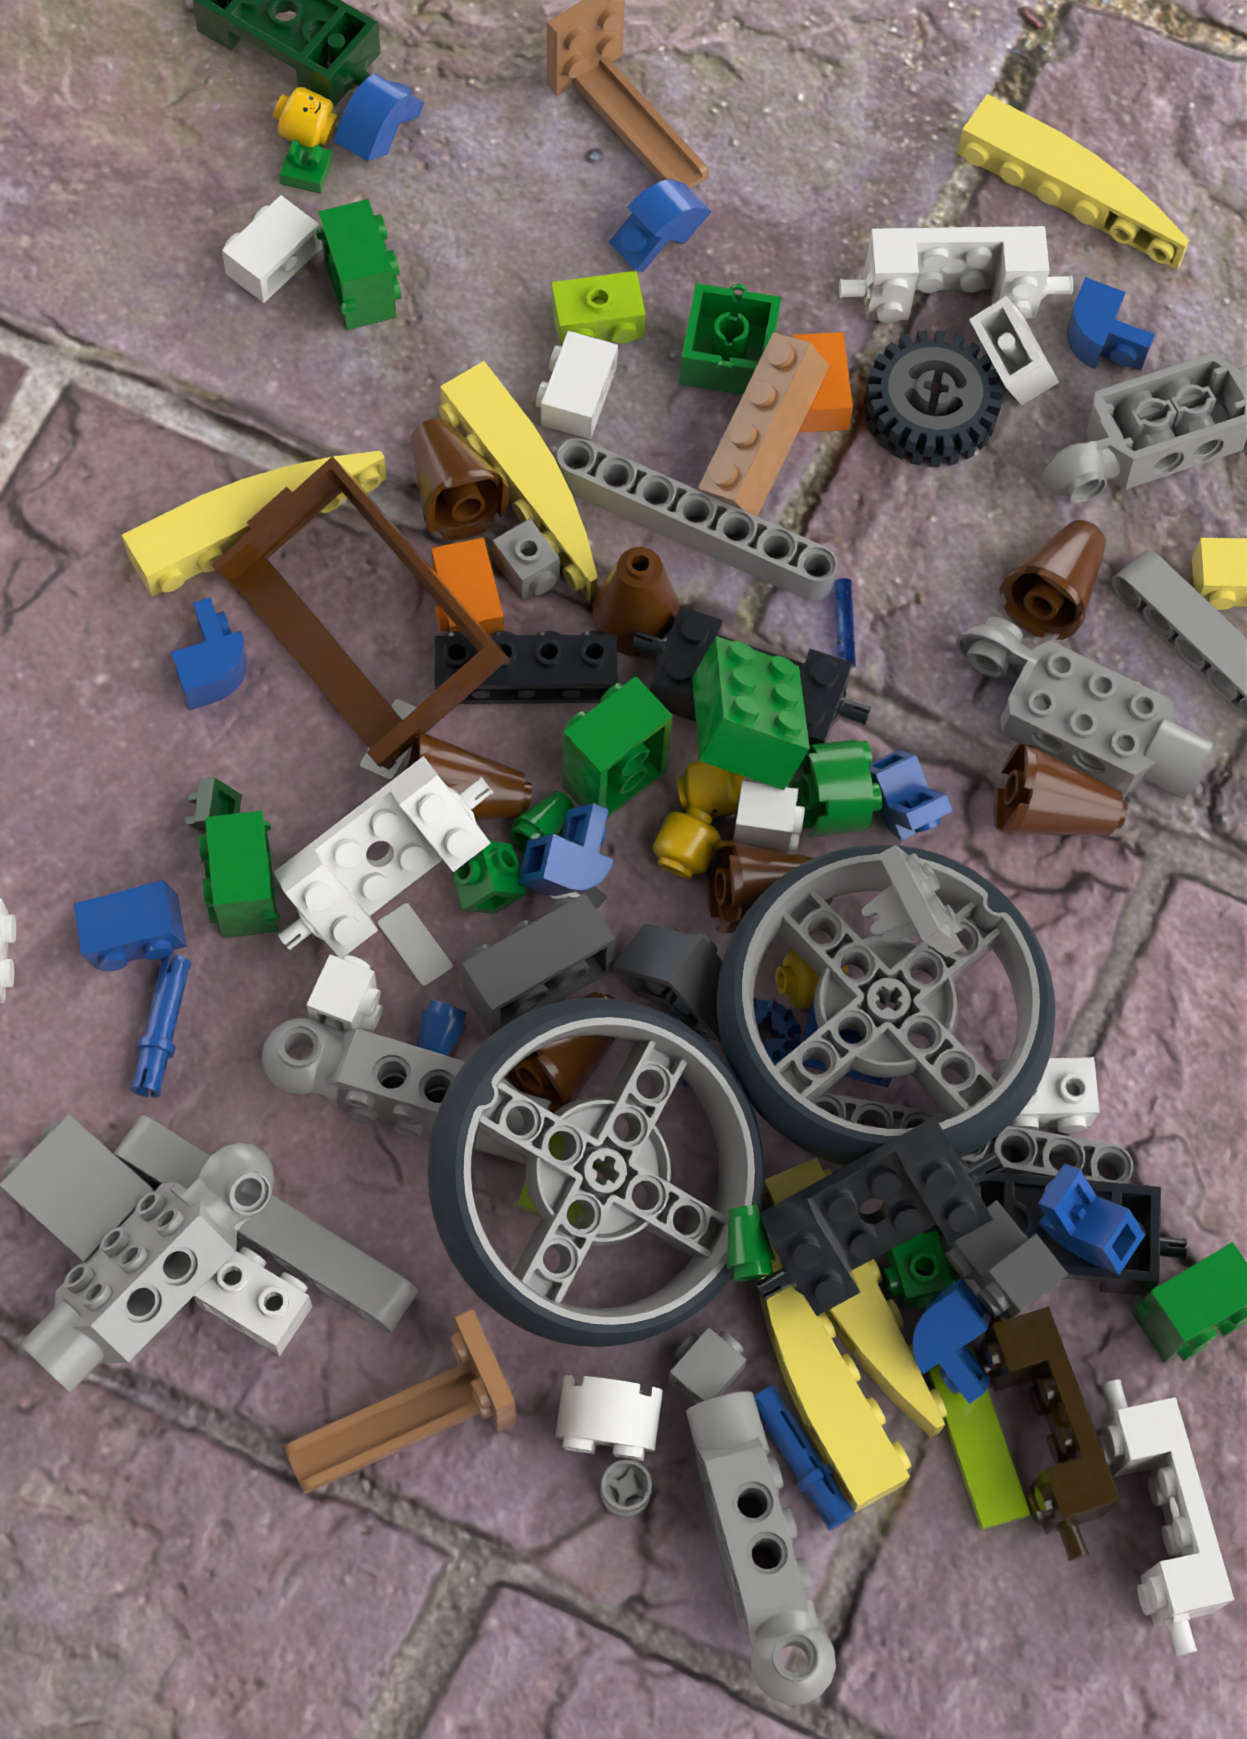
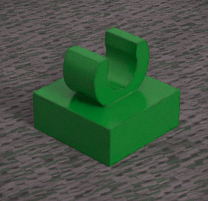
[279,140,333,194]

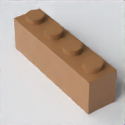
[698,332,830,517]

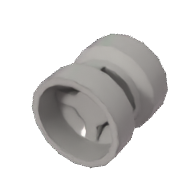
[600,1459,652,1518]

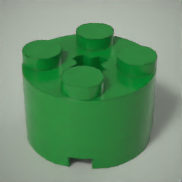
[792,739,882,838]

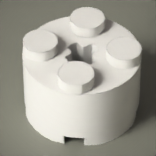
[555,1375,663,1461]

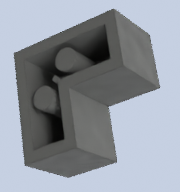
[612,924,754,1042]
[944,1200,1068,1320]

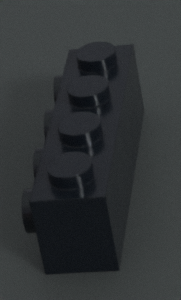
[434,630,618,704]

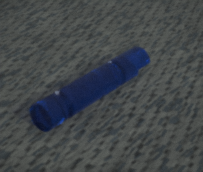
[834,578,856,668]

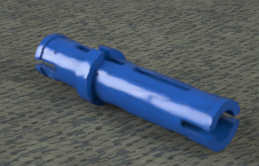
[130,955,192,1098]
[754,1385,856,1531]

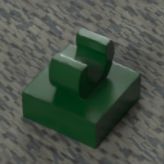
[185,777,242,831]

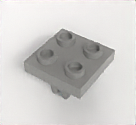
[861,845,963,956]

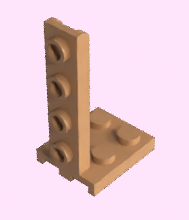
[546,0,709,189]
[284,1309,516,1495]

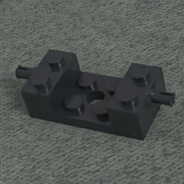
[632,606,871,745]
[756,1117,1005,1316]
[922,1172,1187,1296]

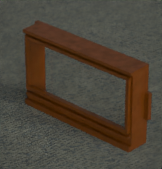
[212,456,511,770]

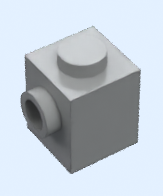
[493,519,560,601]
[668,1327,747,1405]

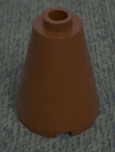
[411,418,510,540]
[999,520,1106,640]
[592,547,680,656]
[406,734,532,821]
[993,743,1128,835]
[706,840,833,933]
[504,992,616,1113]

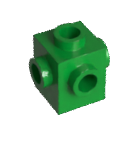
[451,838,526,914]
[883,1230,958,1312]

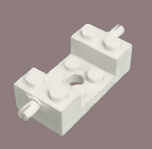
[839,226,1073,323]
[274,756,494,959]
[1097,1380,1234,1656]

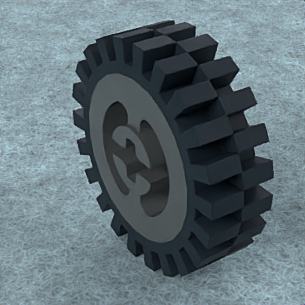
[864,330,1003,467]

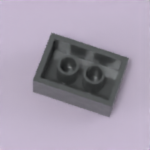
[462,893,616,1036]

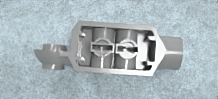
[1042,353,1247,503]
[956,617,1214,799]
[261,1018,552,1165]
[20,1143,275,1392]
[686,1391,836,1705]

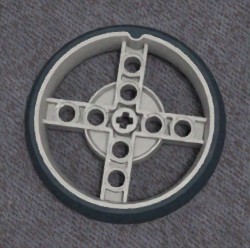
[717,845,1056,1166]
[427,998,765,1347]

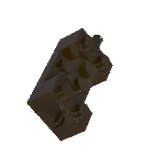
[976,1306,1121,1561]

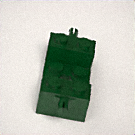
[192,0,381,107]

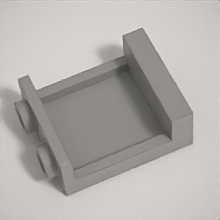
[0,1114,154,1264]

